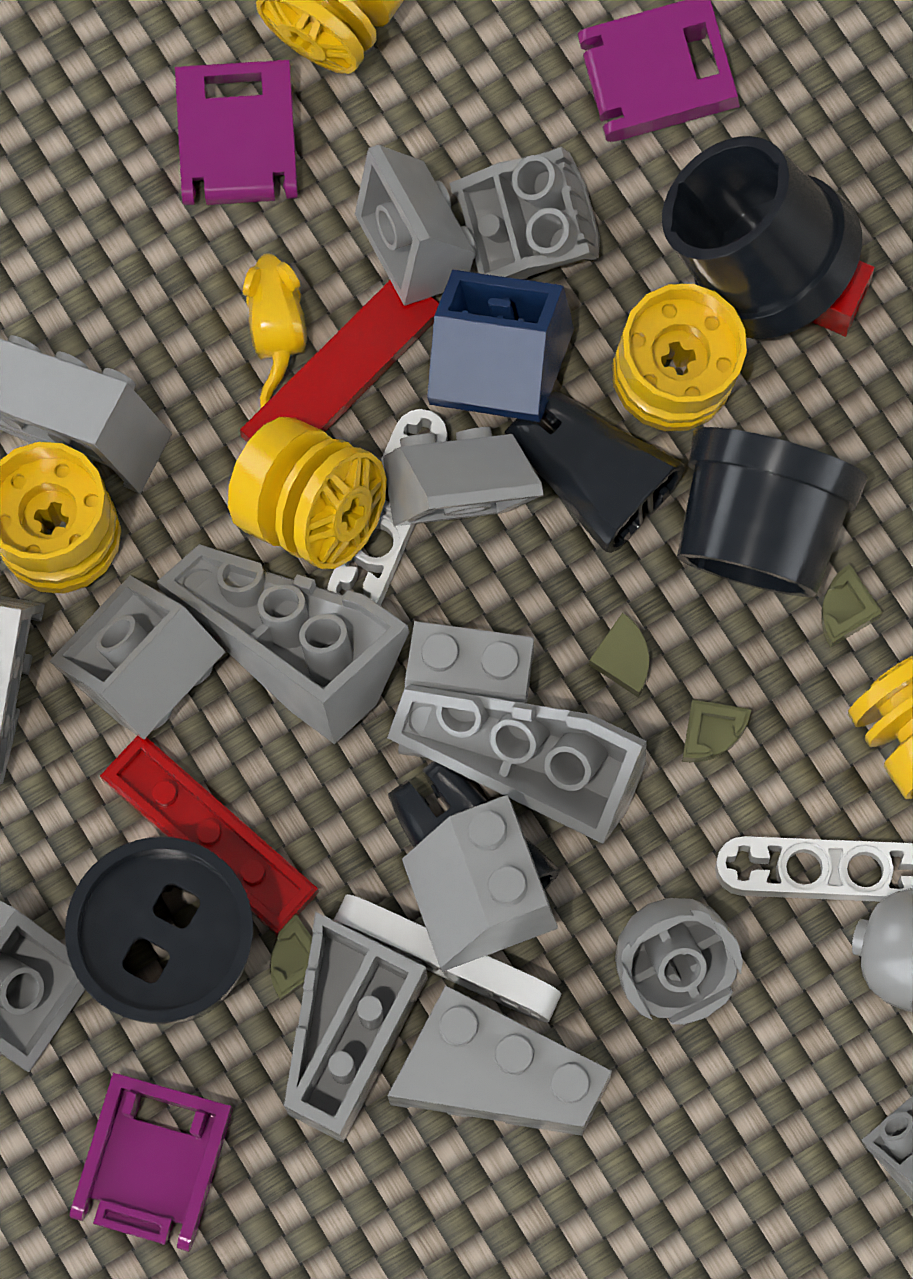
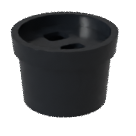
[662,136,863,339]
[677,427,868,597]
[65,837,253,1024]

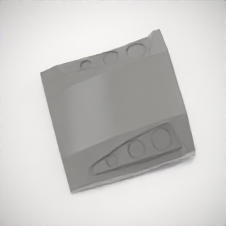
[450,147,600,279]

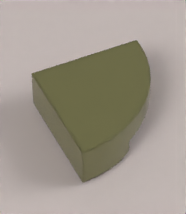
[821,564,882,648]
[589,612,649,698]
[682,699,752,763]
[270,915,312,1001]

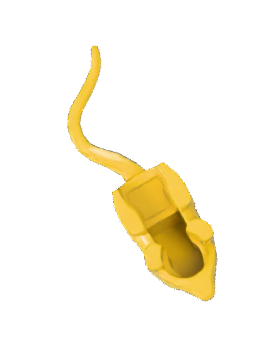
[243,253,307,409]

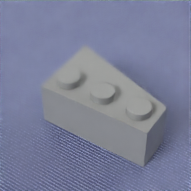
[284,912,428,1143]

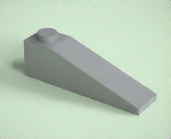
[157,544,409,744]
[387,684,646,844]

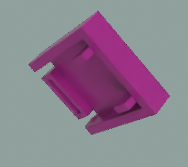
[577,0,740,142]
[175,60,298,205]
[70,1073,233,1252]

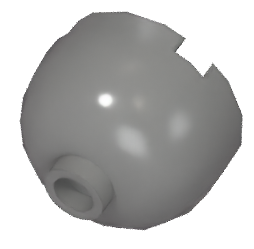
[852,888,913,1012]
[615,898,743,1025]

